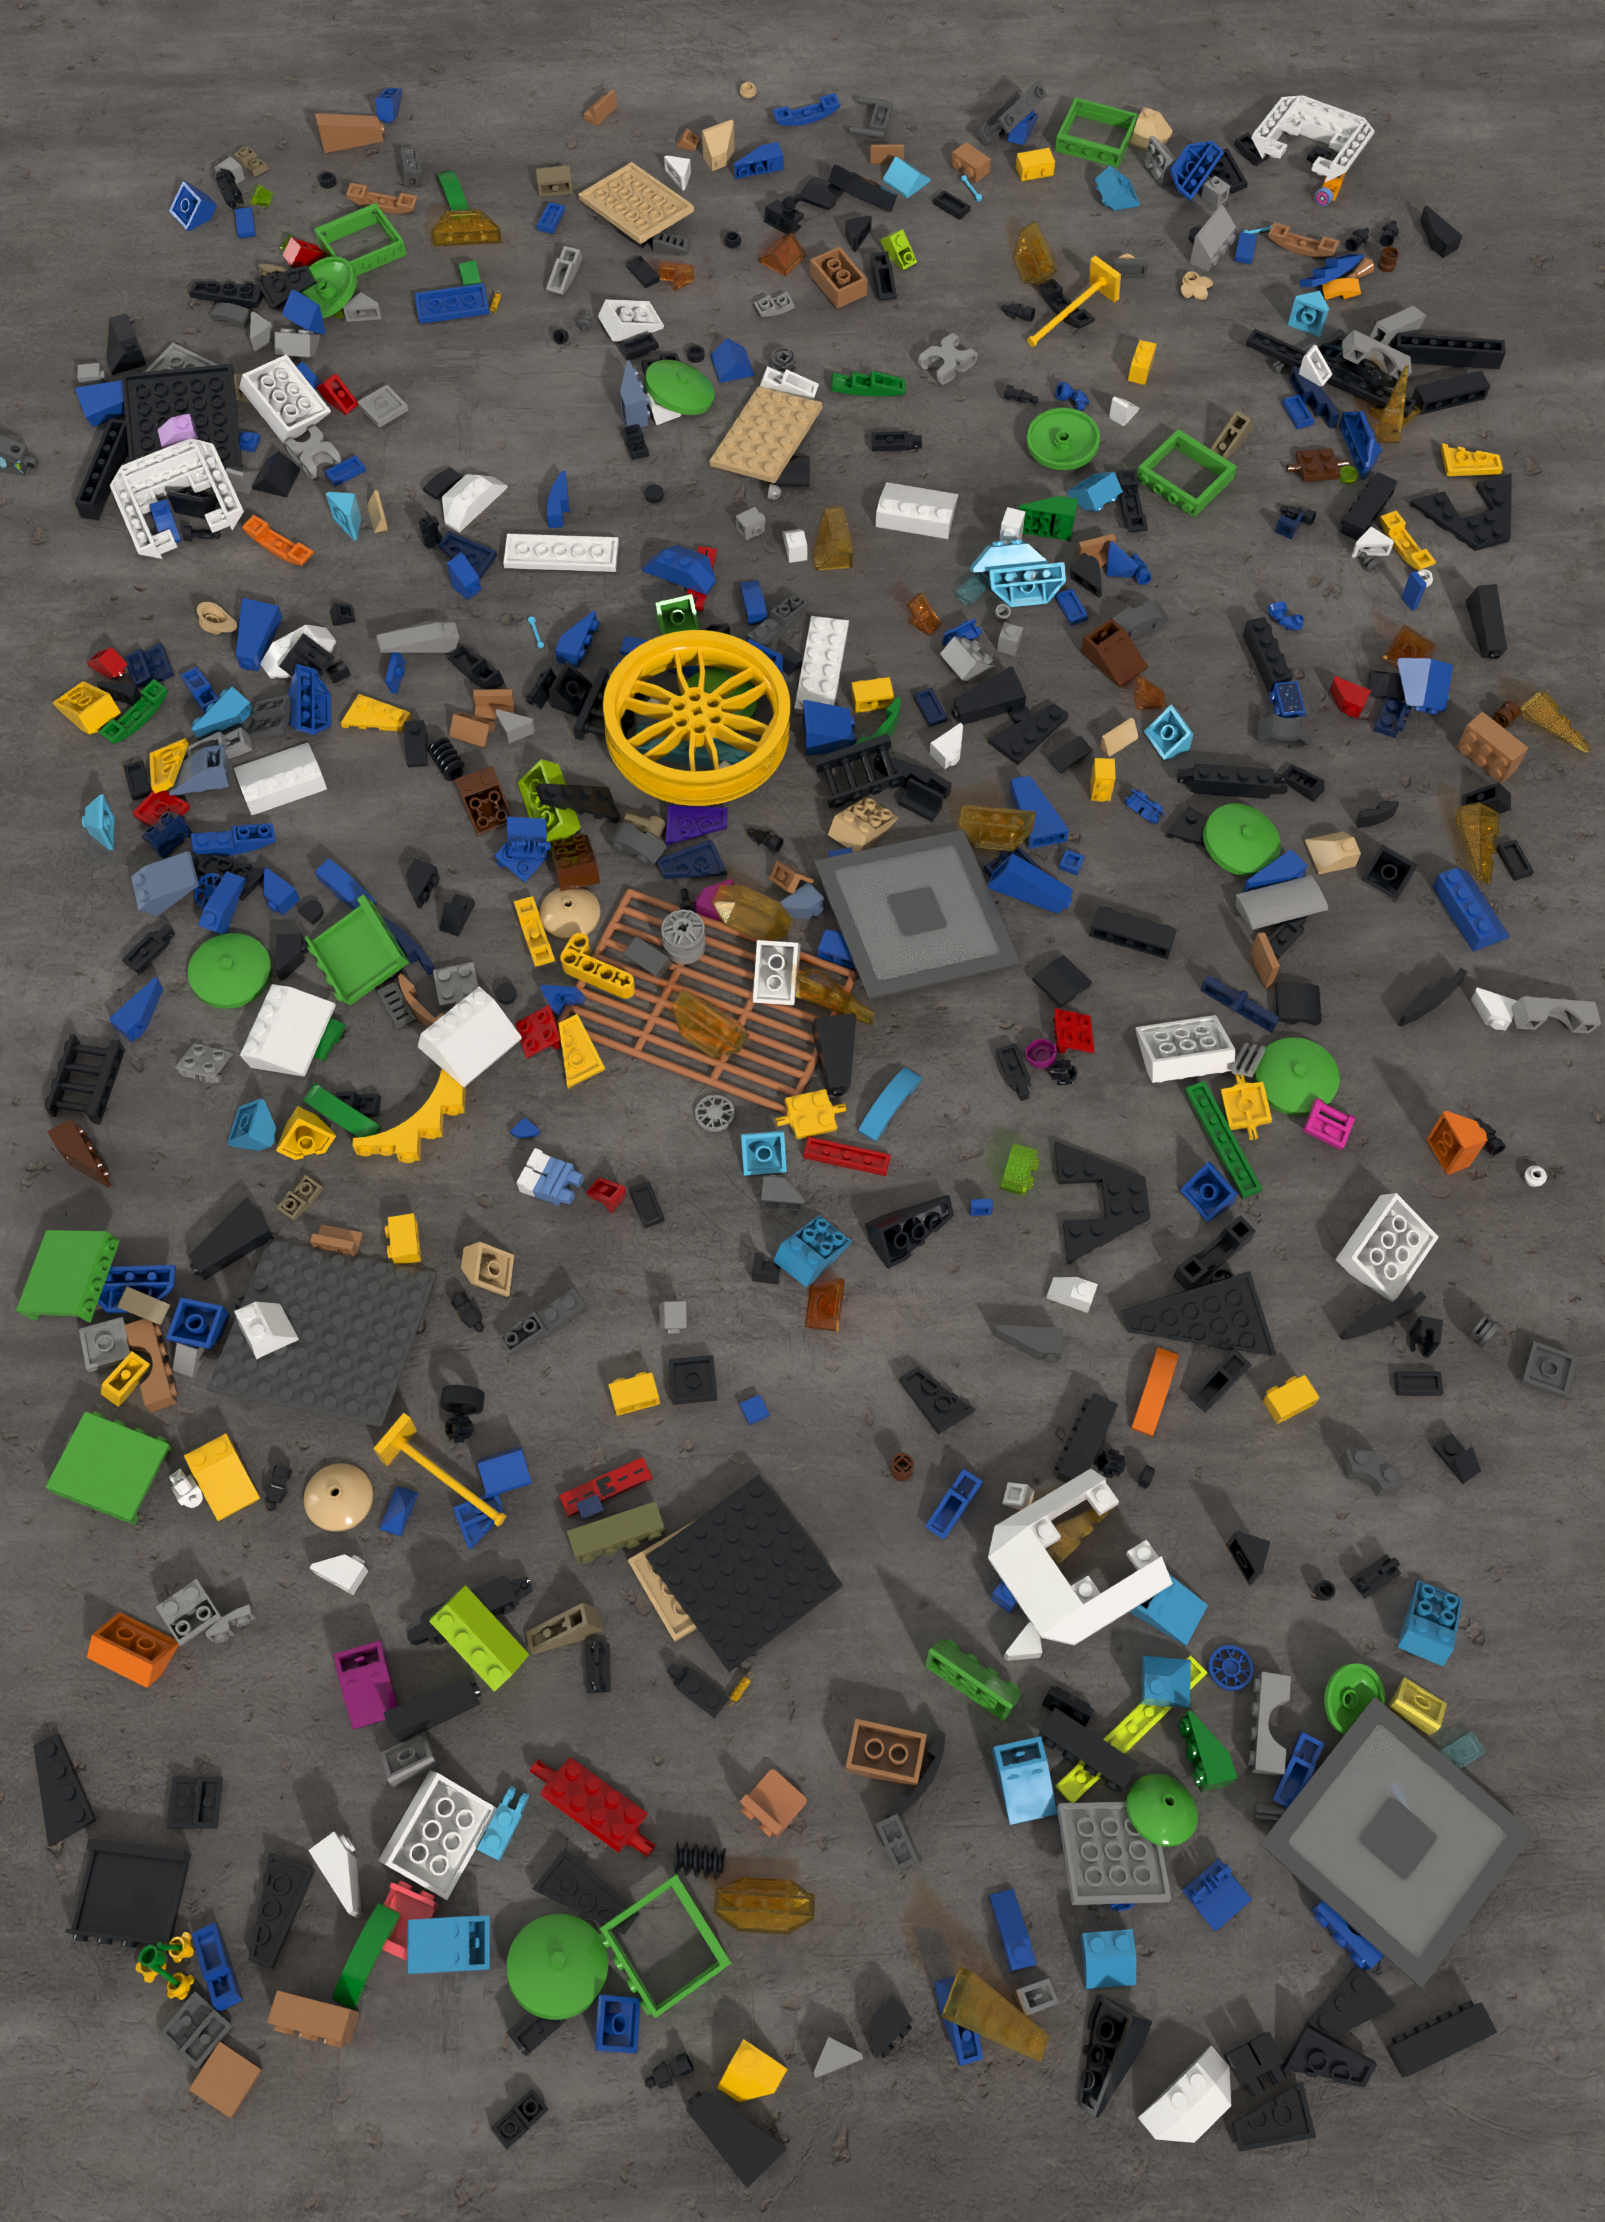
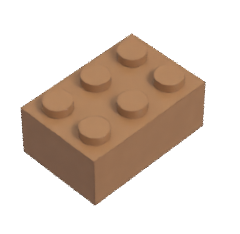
[810,246,867,309]
[1456,712,1528,784]
[845,1718,927,1788]
[267,1990,360,2048]

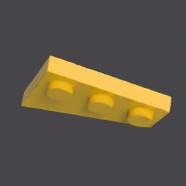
[1440,443,1503,476]
[341,694,411,732]
[149,738,189,793]
[559,1014,606,1088]

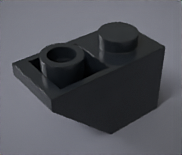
[405,859,440,909]
[873,1996,913,2059]

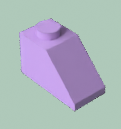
[158,414,198,448]

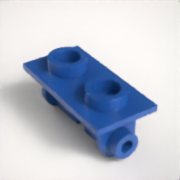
[942,618,982,646]
[1124,788,1165,824]

